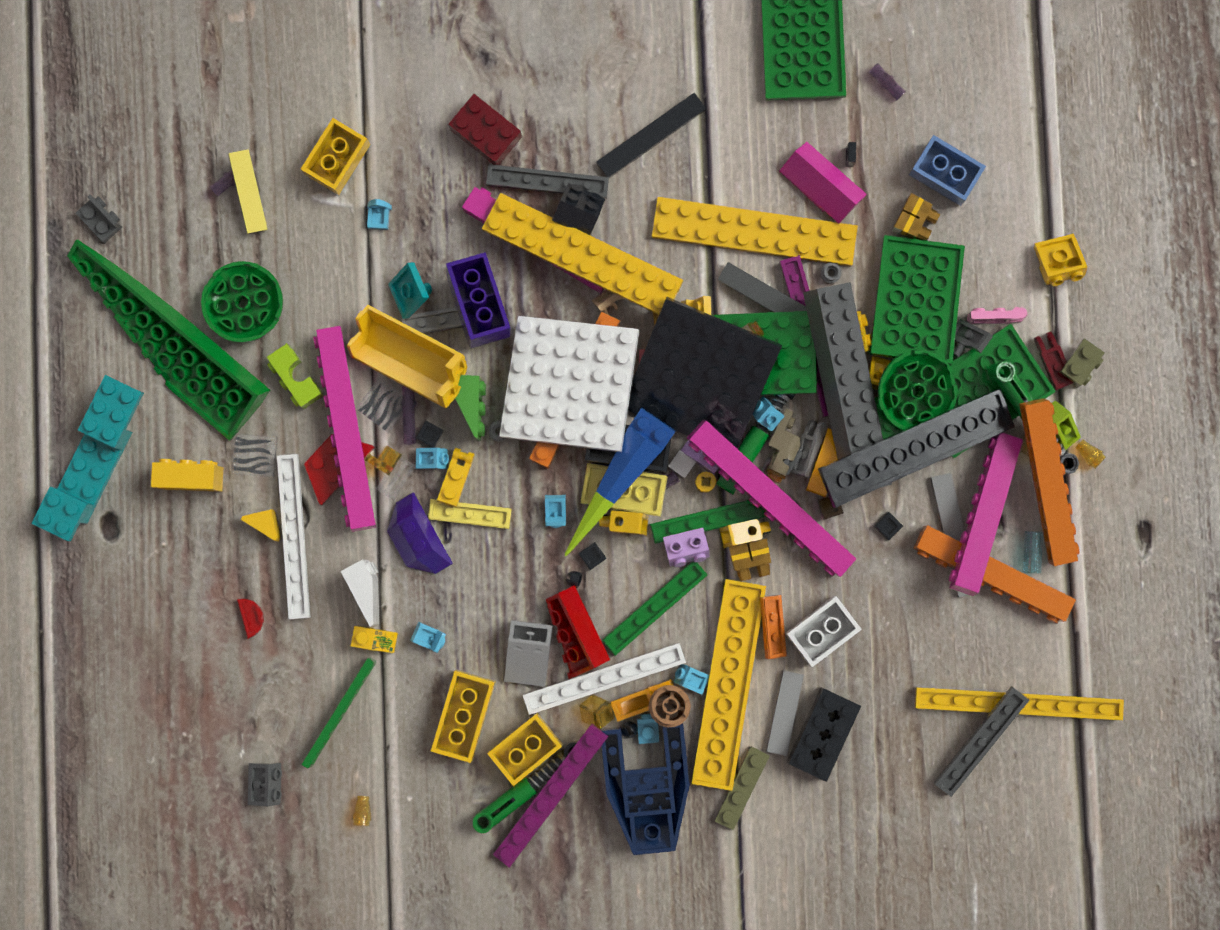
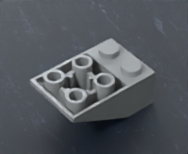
[504,620,553,687]

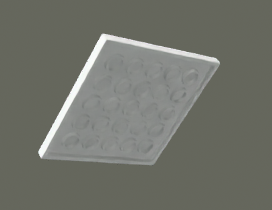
[499,316,639,452]

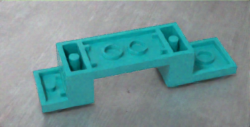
[31,375,144,542]

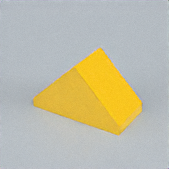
[869,356,891,390]
[241,509,281,542]

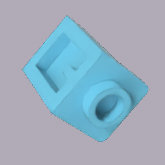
[416,448,449,469]
[674,664,709,694]
[637,714,659,744]

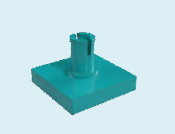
[388,262,432,319]

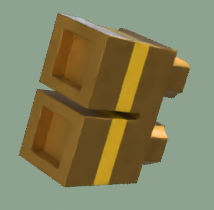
[892,193,940,241]
[728,538,771,581]

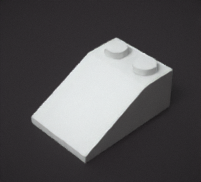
[341,559,379,627]

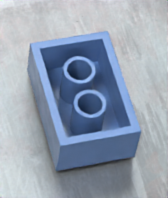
[909,135,986,206]

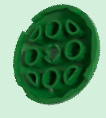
[201,261,283,343]
[878,350,958,430]

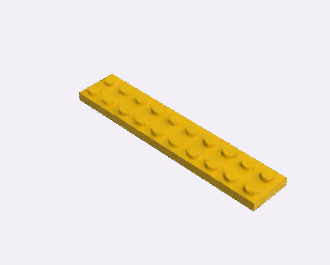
[482,193,684,315]
[652,197,858,266]
[691,579,766,791]

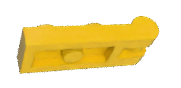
[437,447,475,508]

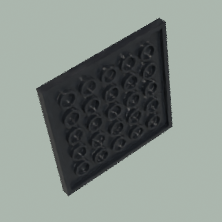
[628,297,782,448]

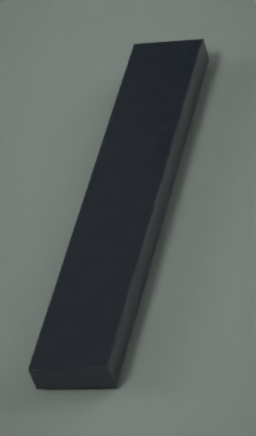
[596,92,706,178]

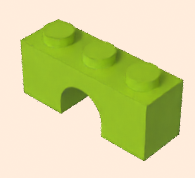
[267,343,324,409]

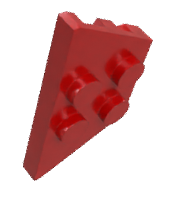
[304,434,375,506]

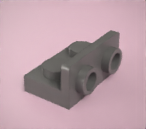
[76,195,122,243]
[248,763,282,807]

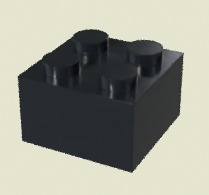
[552,183,605,235]

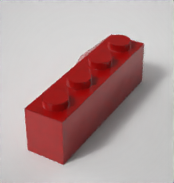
[546,585,610,679]

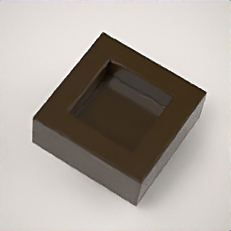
[817,497,844,520]

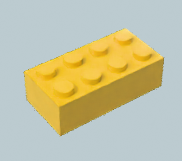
[431,670,496,763]

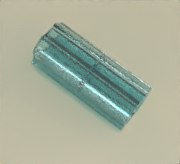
[1022,531,1043,574]

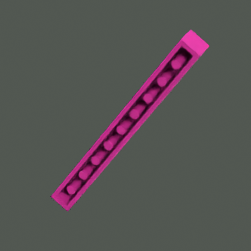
[313,326,376,532]
[686,420,856,577]

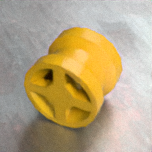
[695,471,716,493]

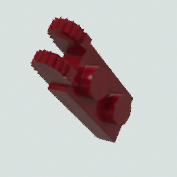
[1034,331,1074,391]

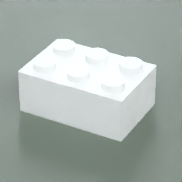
[785,596,862,667]

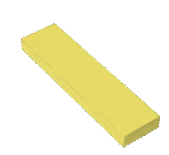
[228,149,267,234]
[428,499,512,529]

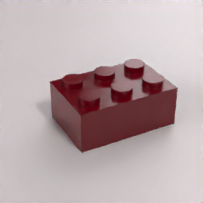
[448,94,522,165]

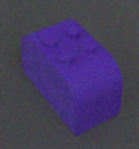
[446,252,511,349]

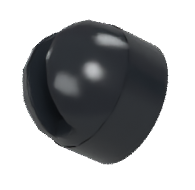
[566,571,582,588]
[621,721,638,738]

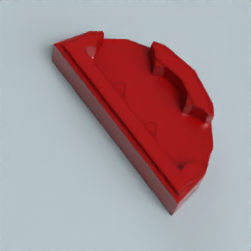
[237,599,264,639]

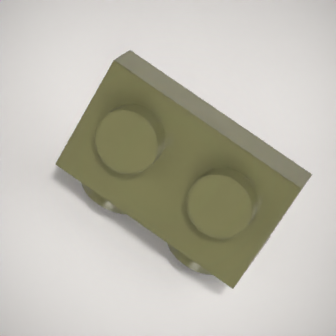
[1059,338,1105,388]

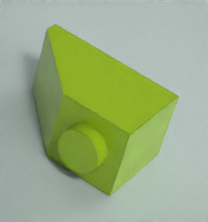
[1052,401,1081,450]

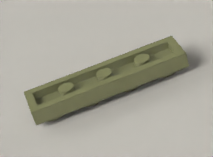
[714,746,770,830]

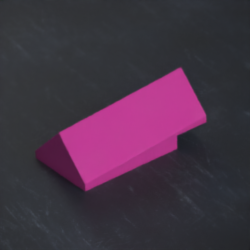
[779,142,867,224]

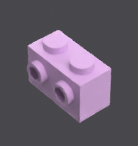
[663,528,710,567]

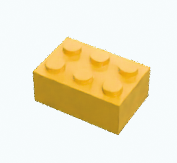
[301,118,371,195]
[151,459,224,492]
[487,713,563,786]

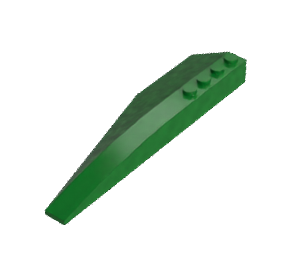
[67,240,270,441]

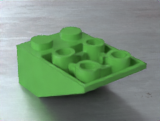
[455,375,486,441]

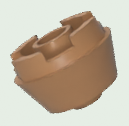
[649,685,691,727]

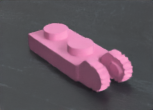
[967,307,1028,324]

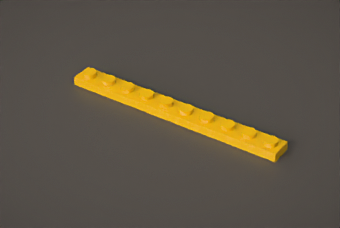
[915,687,1124,720]

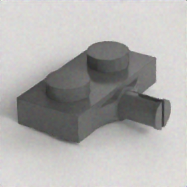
[953,319,993,358]

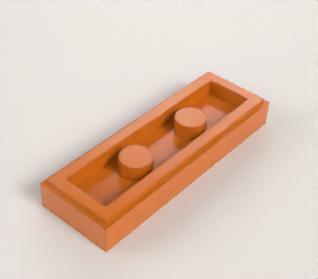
[760,595,787,659]

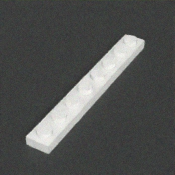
[277,454,311,619]
[523,643,686,715]

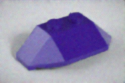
[387,492,453,574]

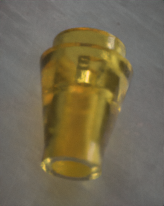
[1075,439,1106,469]
[351,796,372,826]

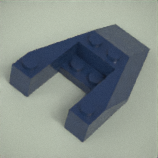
[600,723,690,855]

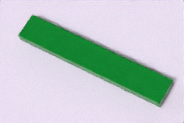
[650,500,766,544]
[602,561,708,656]
[302,657,377,769]

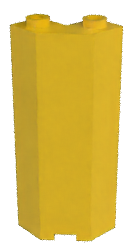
[347,305,468,408]

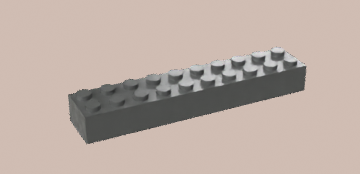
[803,282,892,487]

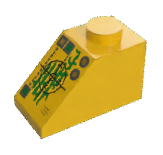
[351,625,398,653]

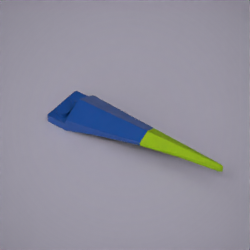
[565,408,676,556]

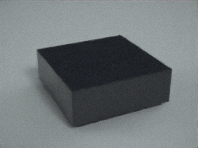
[845,142,856,167]
[416,421,444,448]
[874,512,903,541]
[578,542,607,570]

